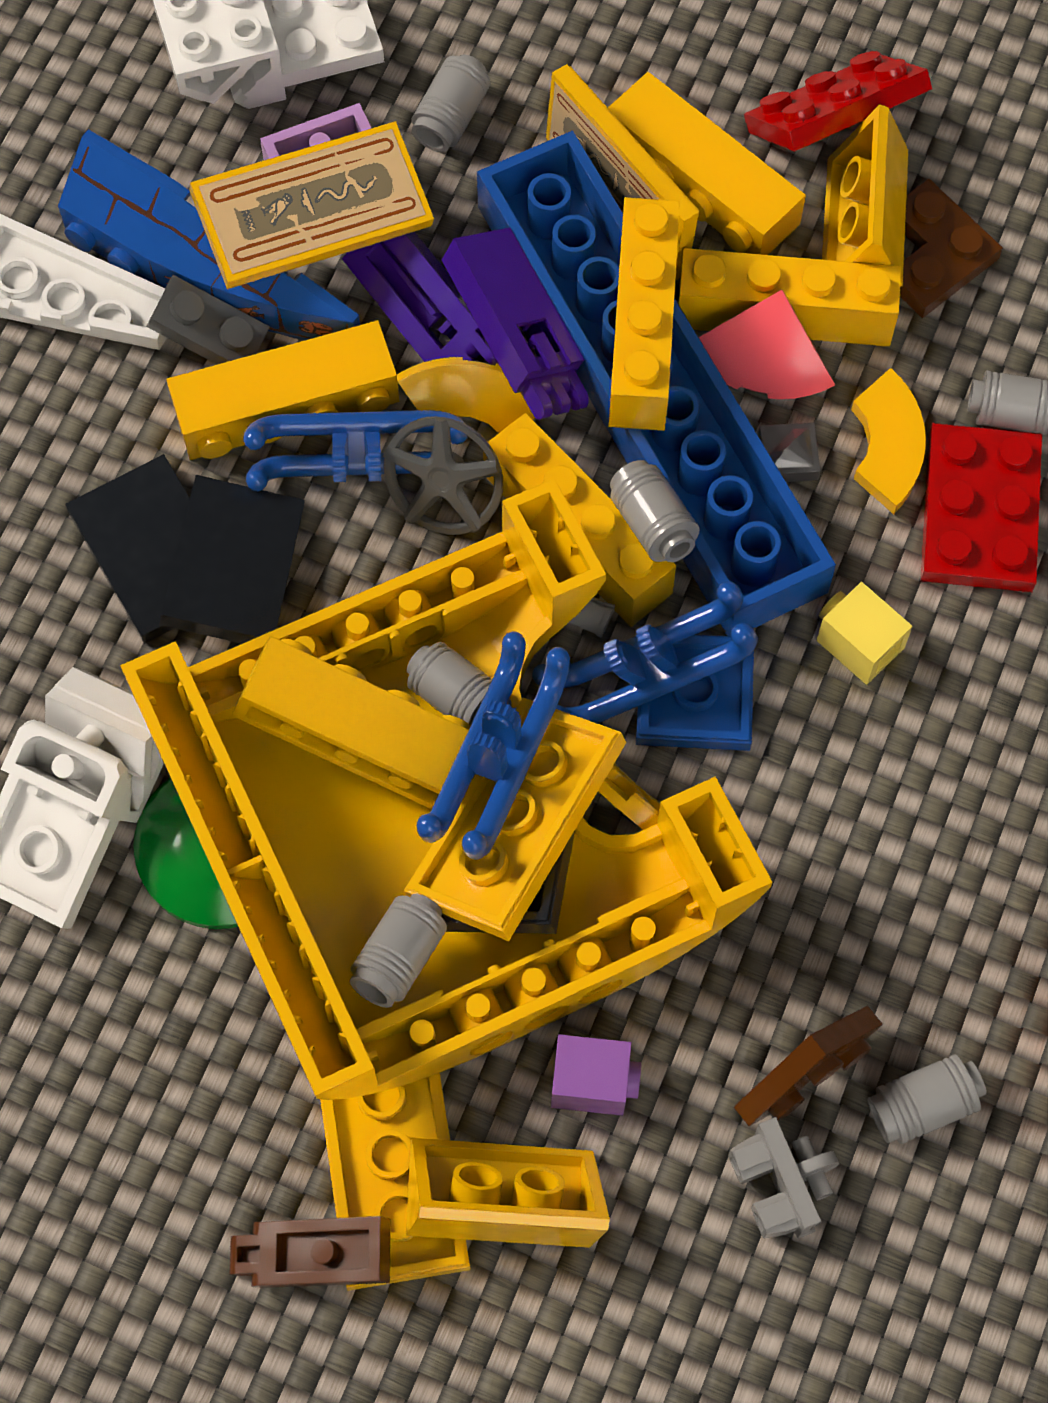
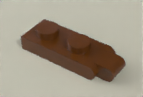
[229,1216,391,1288]

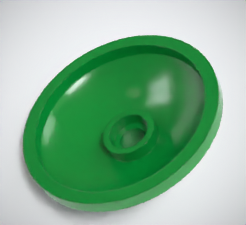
[133,777,238,929]

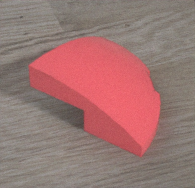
[698,289,835,399]

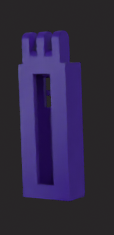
[441,227,589,420]
[341,232,498,366]

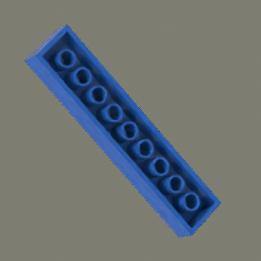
[477,130,836,637]

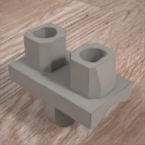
[728,1117,839,1239]

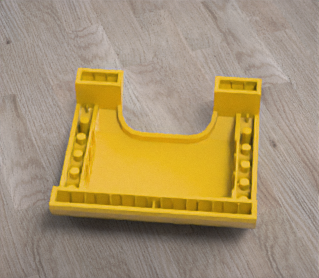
[120,478,773,1100]

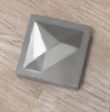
[758,422,821,482]

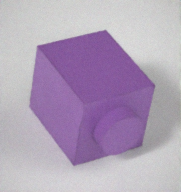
[551,1034,641,1116]

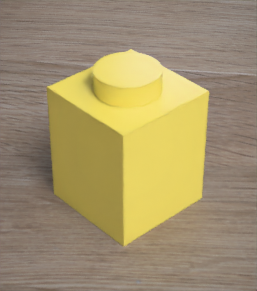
[817,581,913,685]

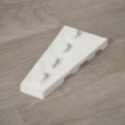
[0,214,167,350]

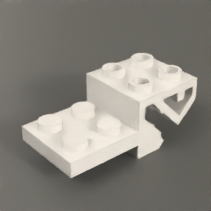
[153,0,384,109]
[0,667,164,929]

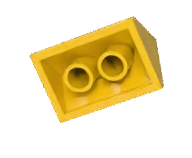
[822,105,909,287]
[406,1138,610,1248]

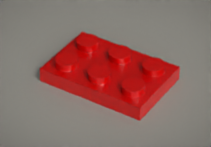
[744,51,932,152]
[920,423,1042,592]

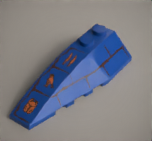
[58,129,360,341]

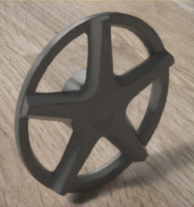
[383,416,503,535]

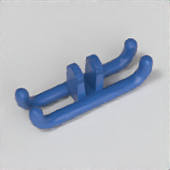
[243,410,468,492]
[532,581,758,724]
[416,631,570,860]

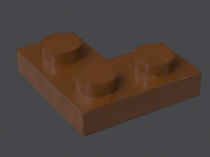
[900,179,1003,319]
[734,1005,883,1126]

